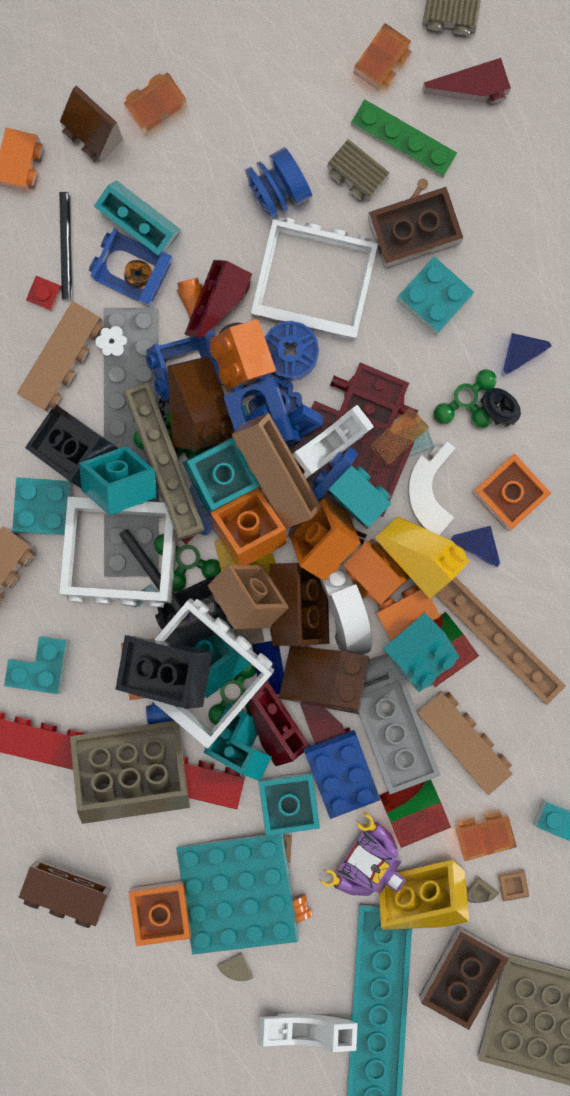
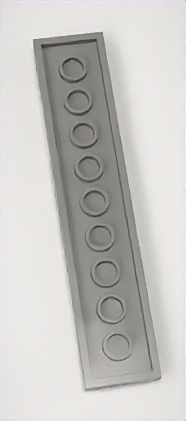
[104,308,159,577]

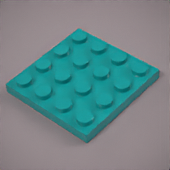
[176,834,299,955]

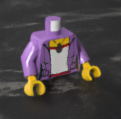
[319,812,406,896]

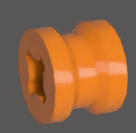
[293,894,313,923]

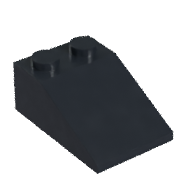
[25,405,119,488]
[115,635,213,709]

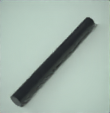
[59,192,72,300]
[119,529,190,622]

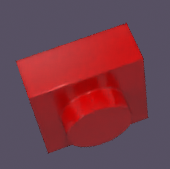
[26,276,61,312]

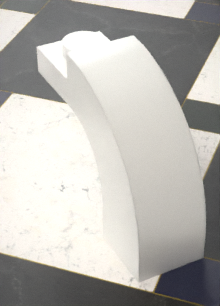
[292,405,374,479]
[408,441,455,535]
[319,563,372,655]
[258,1013,358,1052]

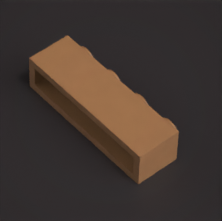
[17,301,103,412]
[232,413,321,528]
[417,691,513,795]

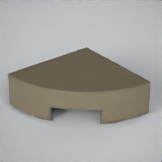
[467,875,499,903]
[217,953,253,981]

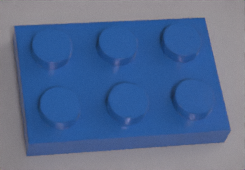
[303,730,380,819]

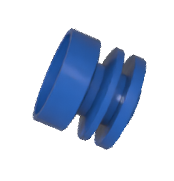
[245,147,312,220]
[265,321,319,382]

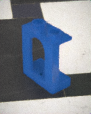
[89,228,173,308]
[146,329,223,402]
[223,375,301,446]

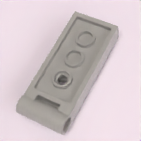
[359,653,441,794]

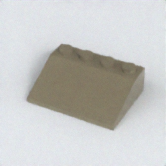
[70,721,190,824]

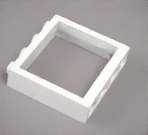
[251,217,378,341]
[59,497,177,608]
[150,598,274,749]

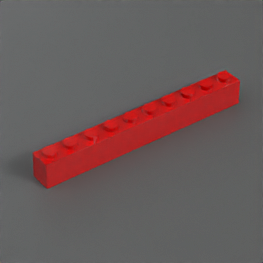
[0,712,245,810]

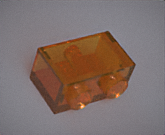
[353,23,412,91]
[123,72,187,135]
[369,407,429,466]
[454,810,517,861]

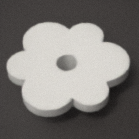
[96,326,127,356]

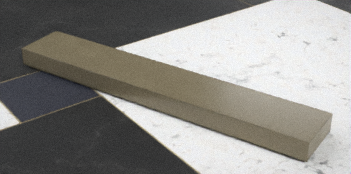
[123,382,205,541]

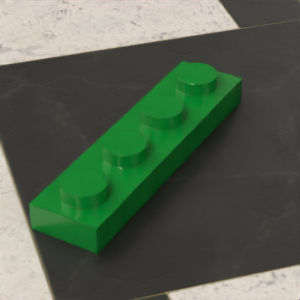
[351,99,457,177]

